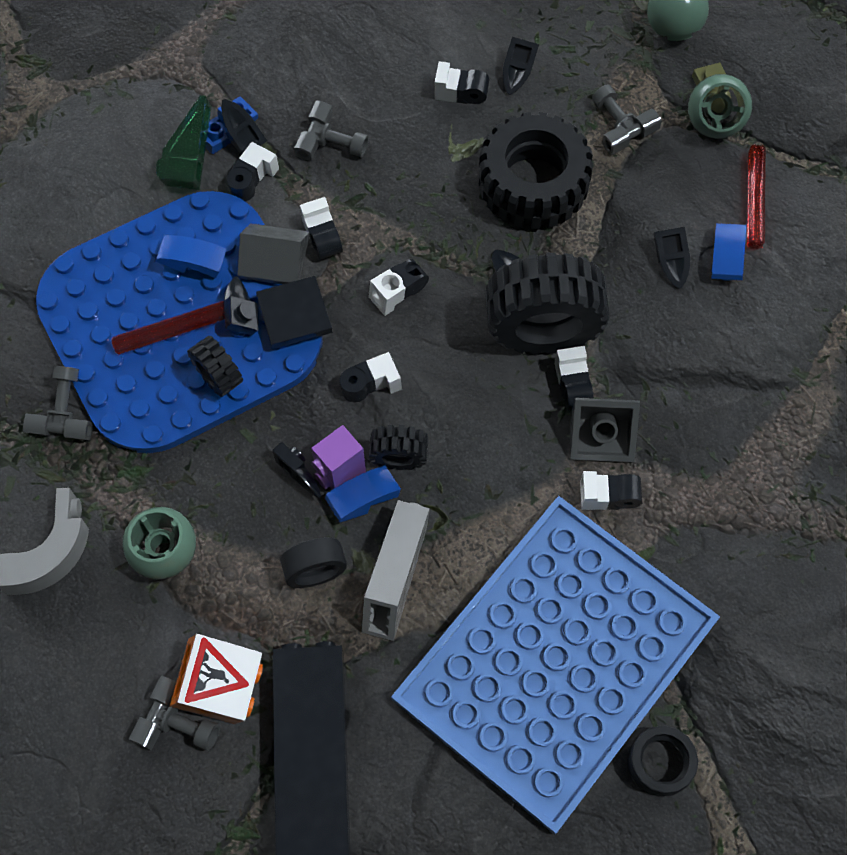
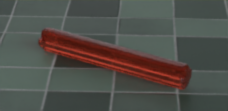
[747,144,766,249]
[111,301,225,354]

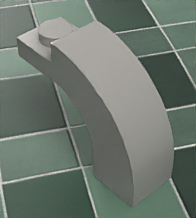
[0,488,89,595]

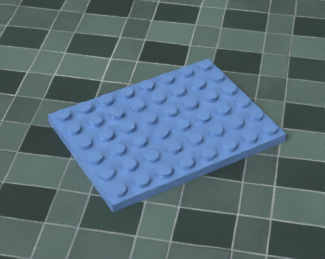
[391,496,720,835]

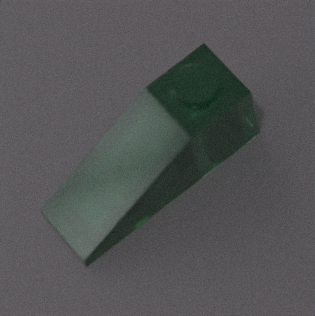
[156,95,212,190]

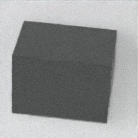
[238,223,310,284]
[570,398,640,462]

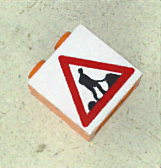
[170,634,263,724]

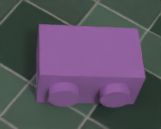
[311,425,366,490]

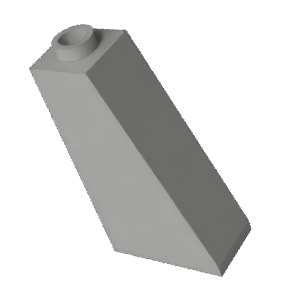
[362,500,430,641]

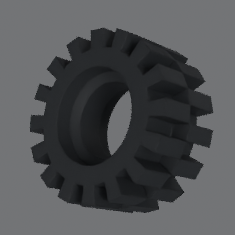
[187,335,243,397]
[369,425,428,470]

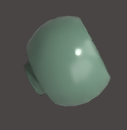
[647,0,709,41]
[688,74,752,139]
[122,507,196,580]

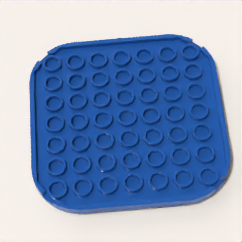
[36,191,323,453]

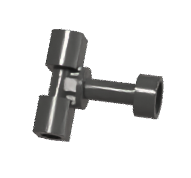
[592,84,662,155]
[294,101,369,161]
[23,366,93,441]
[129,676,220,751]

